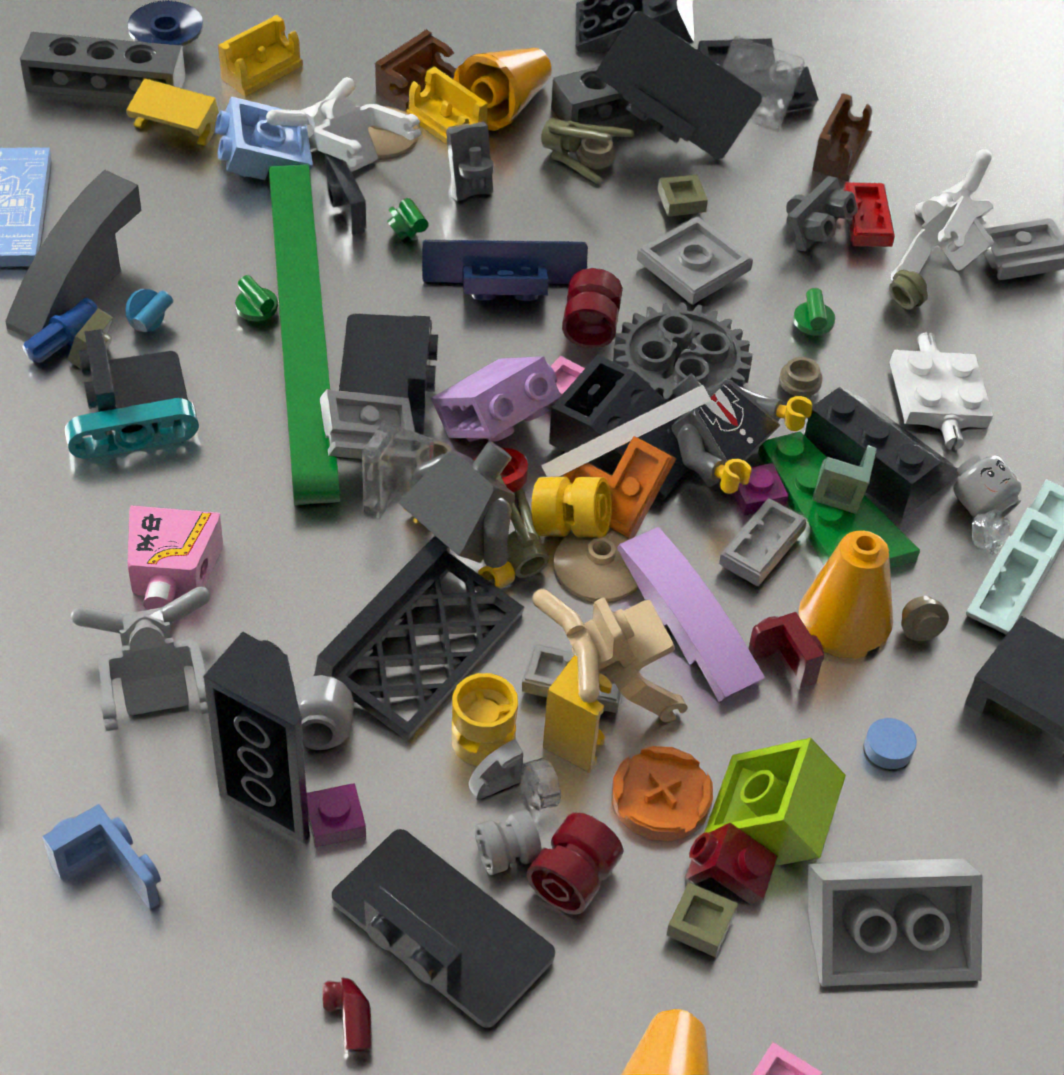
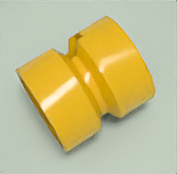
[531,477,612,538]
[451,673,518,767]

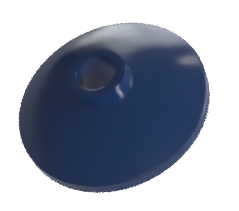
[128,1,203,47]

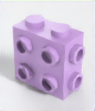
[431,356,561,442]

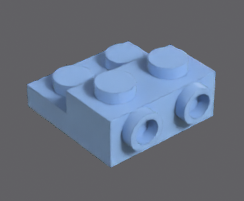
[215,97,313,180]

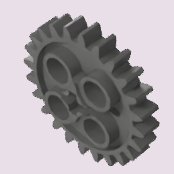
[612,302,753,402]

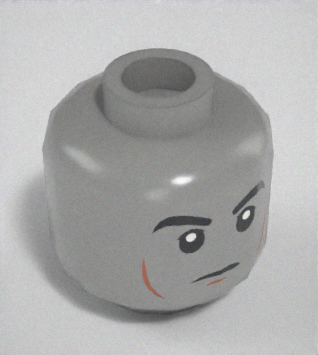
[953,455,1022,523]

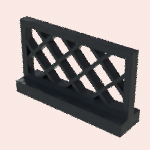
[314,536,525,741]

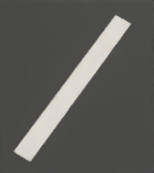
[541,385,711,477]

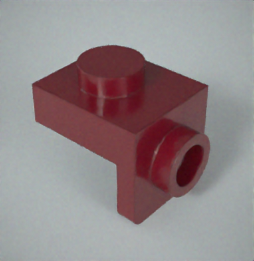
[748,612,824,689]
[686,823,778,904]

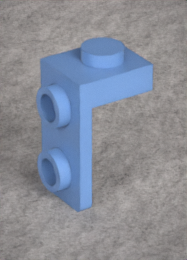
[42,804,161,909]

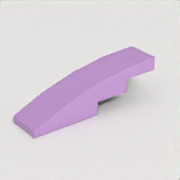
[617,527,765,702]

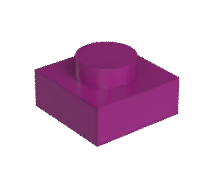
[734,463,788,516]
[307,783,366,848]

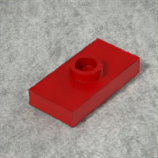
[844,182,895,247]

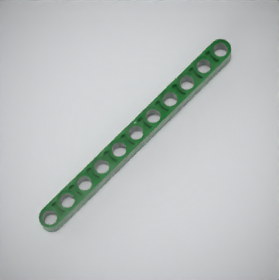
[269,164,340,506]

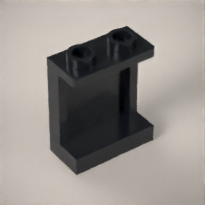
[965,615,1064,761]

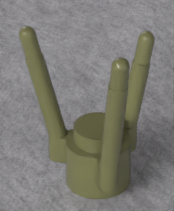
[541,118,634,184]
[497,475,549,578]

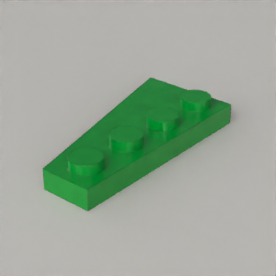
[758,431,920,569]

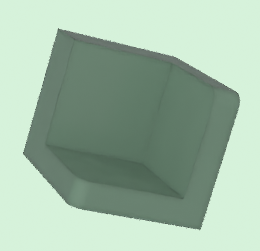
[812,445,877,514]

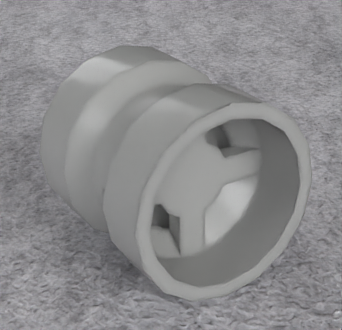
[475,809,542,875]

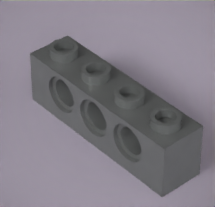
[20,32,185,101]
[551,66,638,126]

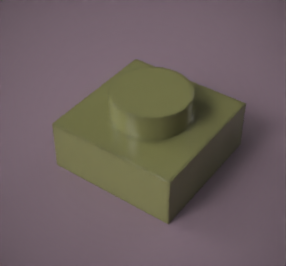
[658,174,708,217]
[68,308,113,369]
[666,883,738,957]

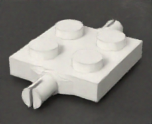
[889,332,993,450]

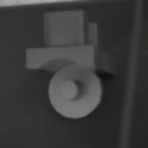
[446,122,494,201]
[786,176,858,251]

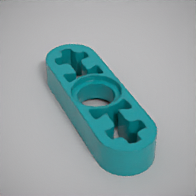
[65,398,199,459]

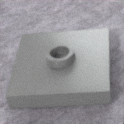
[637,216,753,305]

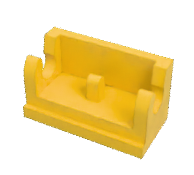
[218,15,303,97]
[406,67,488,145]
[126,78,219,146]
[543,655,612,773]

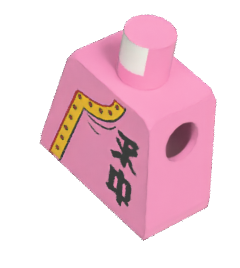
[128,505,223,610]

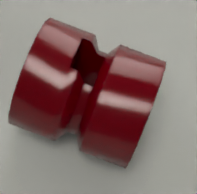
[562,268,623,349]
[527,812,624,915]

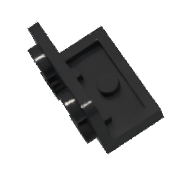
[79,329,188,428]

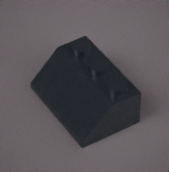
[804,387,959,519]

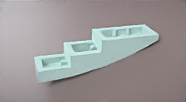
[966,479,1064,635]

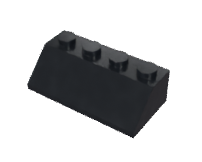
[203,631,310,843]

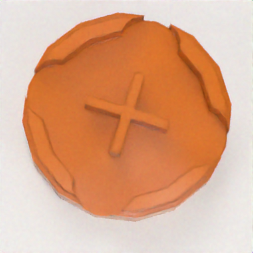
[612,746,713,841]

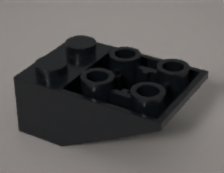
[576,0,694,52]
[549,354,689,500]

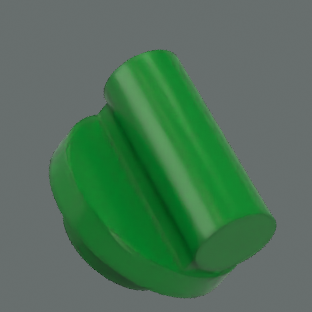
[387,198,429,242]
[235,275,278,321]
[793,288,836,335]

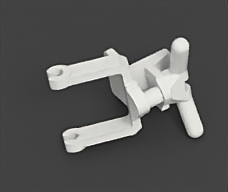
[266,77,421,172]
[891,149,994,282]

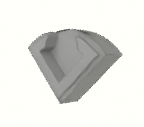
[469,739,524,800]

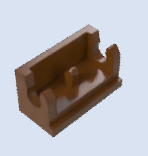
[375,29,456,111]
[812,93,872,182]

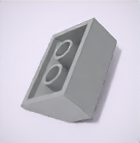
[808,858,983,986]

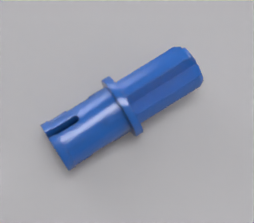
[23,298,98,362]

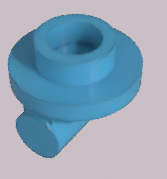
[125,289,174,332]

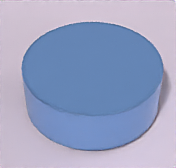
[864,718,917,769]

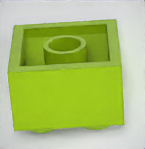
[704,738,846,865]

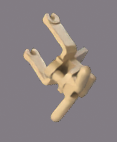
[533,589,688,722]

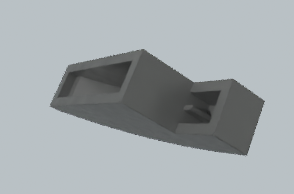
[5,170,142,339]

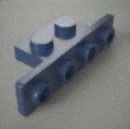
[422,240,588,301]

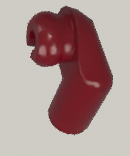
[322,977,373,1052]

